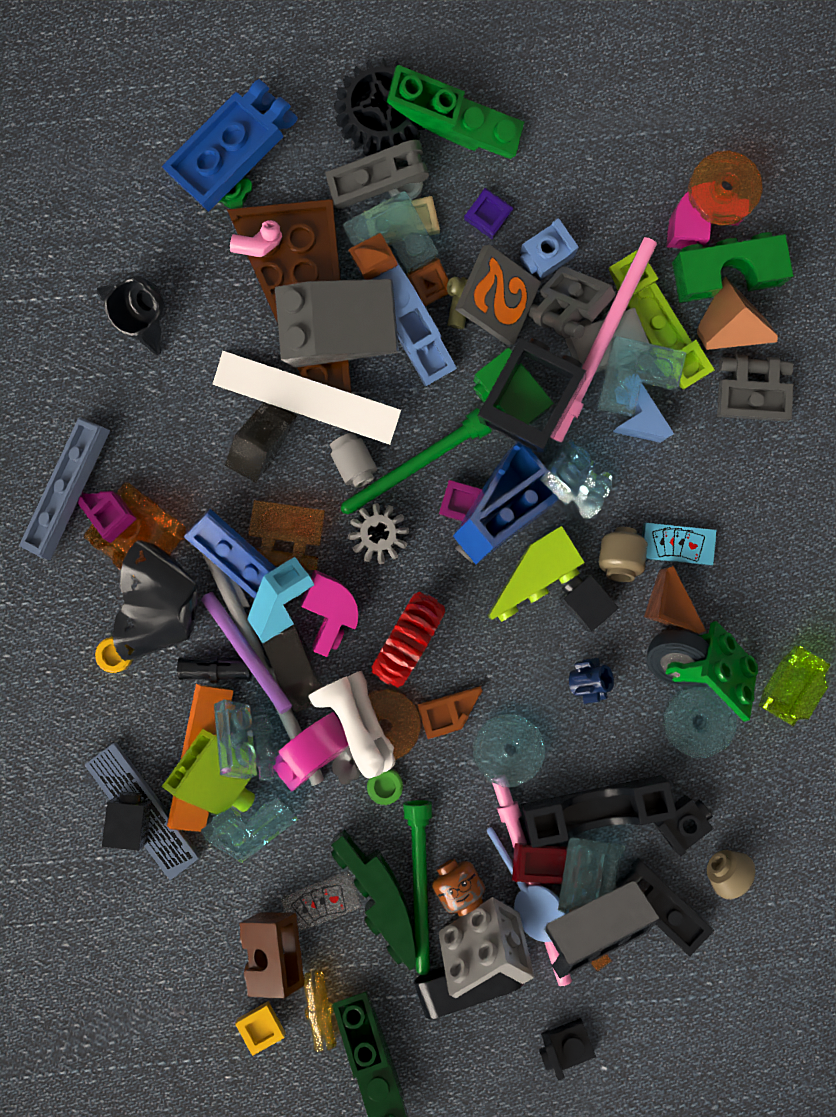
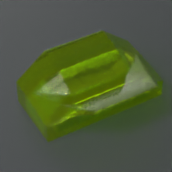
[759,645,831,727]

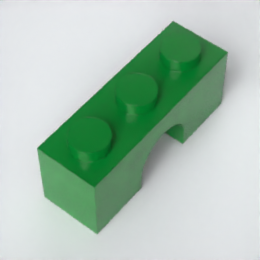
[672,232,793,303]

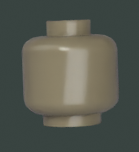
[599,527,648,582]

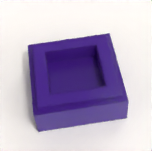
[464,188,513,239]

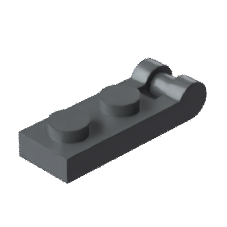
[325,140,429,210]

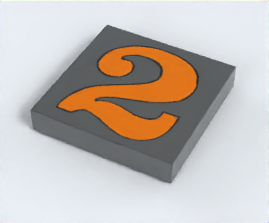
[455,244,541,345]

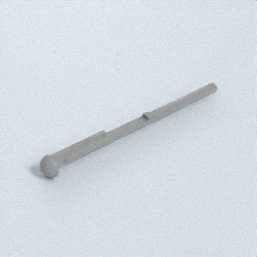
[190,543,325,786]

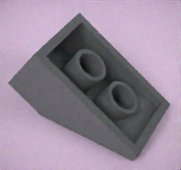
[275,279,399,368]

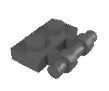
[527,265,616,339]
[717,354,794,422]

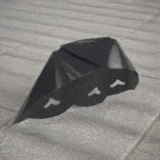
[113,540,198,661]

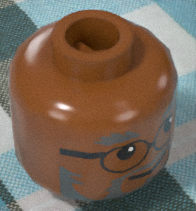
[432,858,486,916]

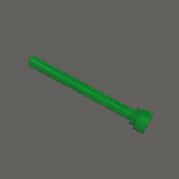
[341,408,492,515]
[403,800,432,976]

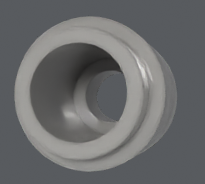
[330,432,377,488]

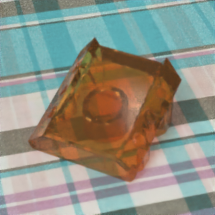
[84,482,186,582]

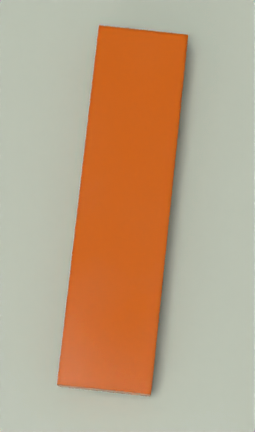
[167,684,234,832]

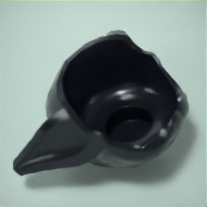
[97,275,165,355]

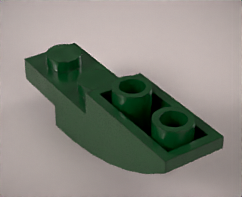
[331,829,416,970]
[332,991,409,1117]

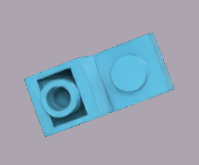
[247,557,314,643]

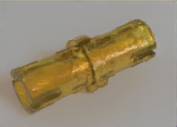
[304,970,337,1052]

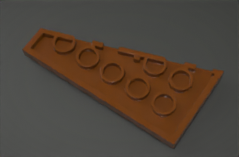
[227,199,352,394]

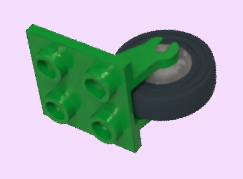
[647,621,758,722]

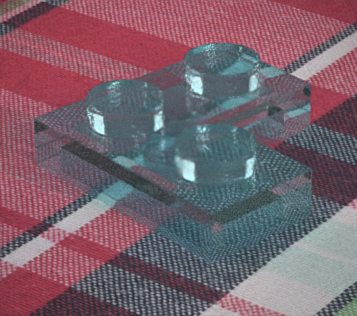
[343,191,439,273]
[596,336,687,417]
[201,797,299,863]

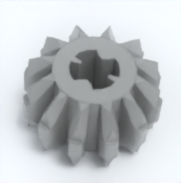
[348,503,409,564]

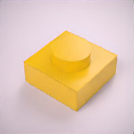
[235,1001,286,1056]

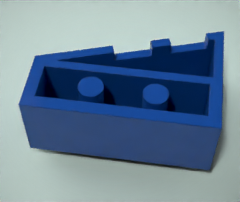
[453,442,566,564]

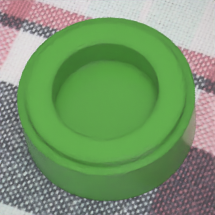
[367,768,403,805]

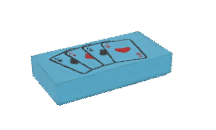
[642,523,717,566]

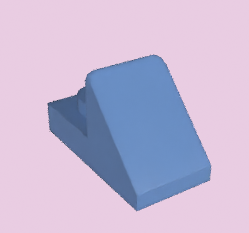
[613,373,674,443]

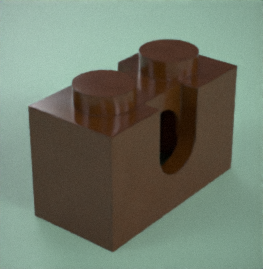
[239,912,305,998]

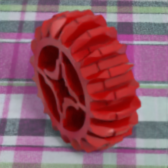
[372,591,445,688]

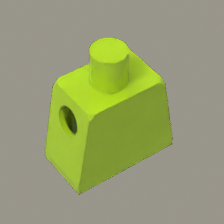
[162,729,255,817]

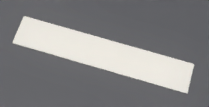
[213,351,401,445]

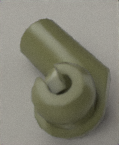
[447,276,468,329]

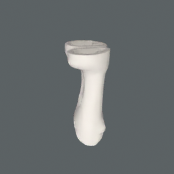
[309,671,395,778]

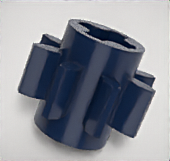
[569,658,614,704]

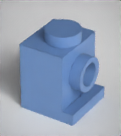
[520,218,579,281]

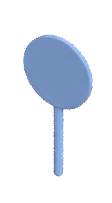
[487,827,566,942]

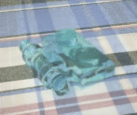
[541,439,613,518]
[214,700,276,781]

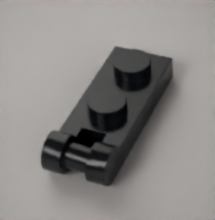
[614,858,714,957]

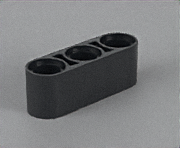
[413,966,524,1019]

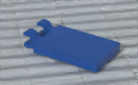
[162,79,298,212]

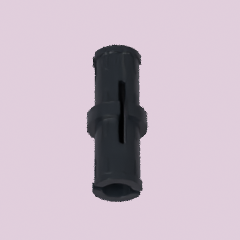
[177,655,252,683]

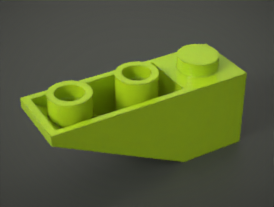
[487,526,585,622]

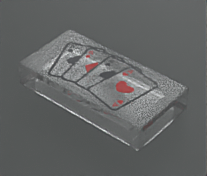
[281,871,362,932]

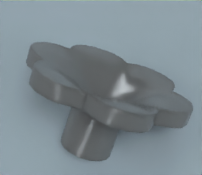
[332,746,360,785]

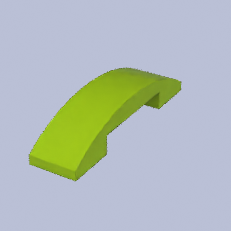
[608,250,714,389]

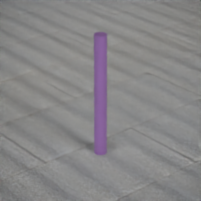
[201,592,293,714]

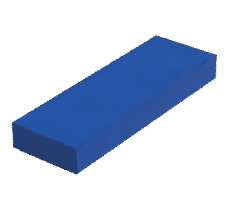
[184,509,276,599]

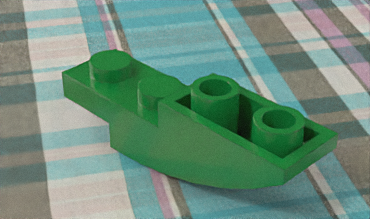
[387,65,524,159]

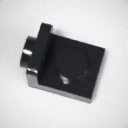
[539,1018,596,1081]

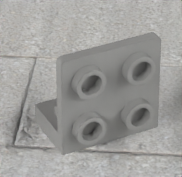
[439,897,534,998]

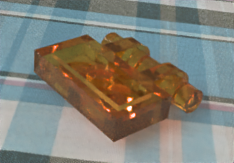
[248,500,326,571]

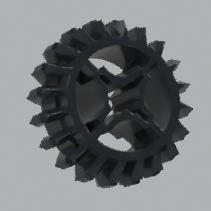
[334,58,425,156]

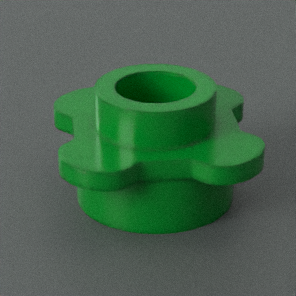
[218,178,253,209]

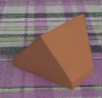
[697,277,778,350]

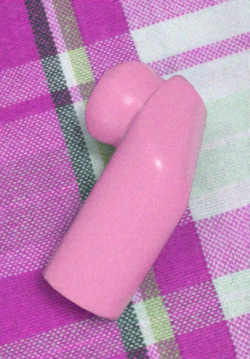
[230,220,282,257]

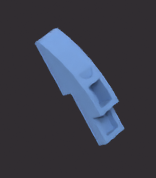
[353,260,457,386]

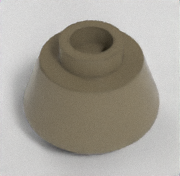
[707,850,756,899]

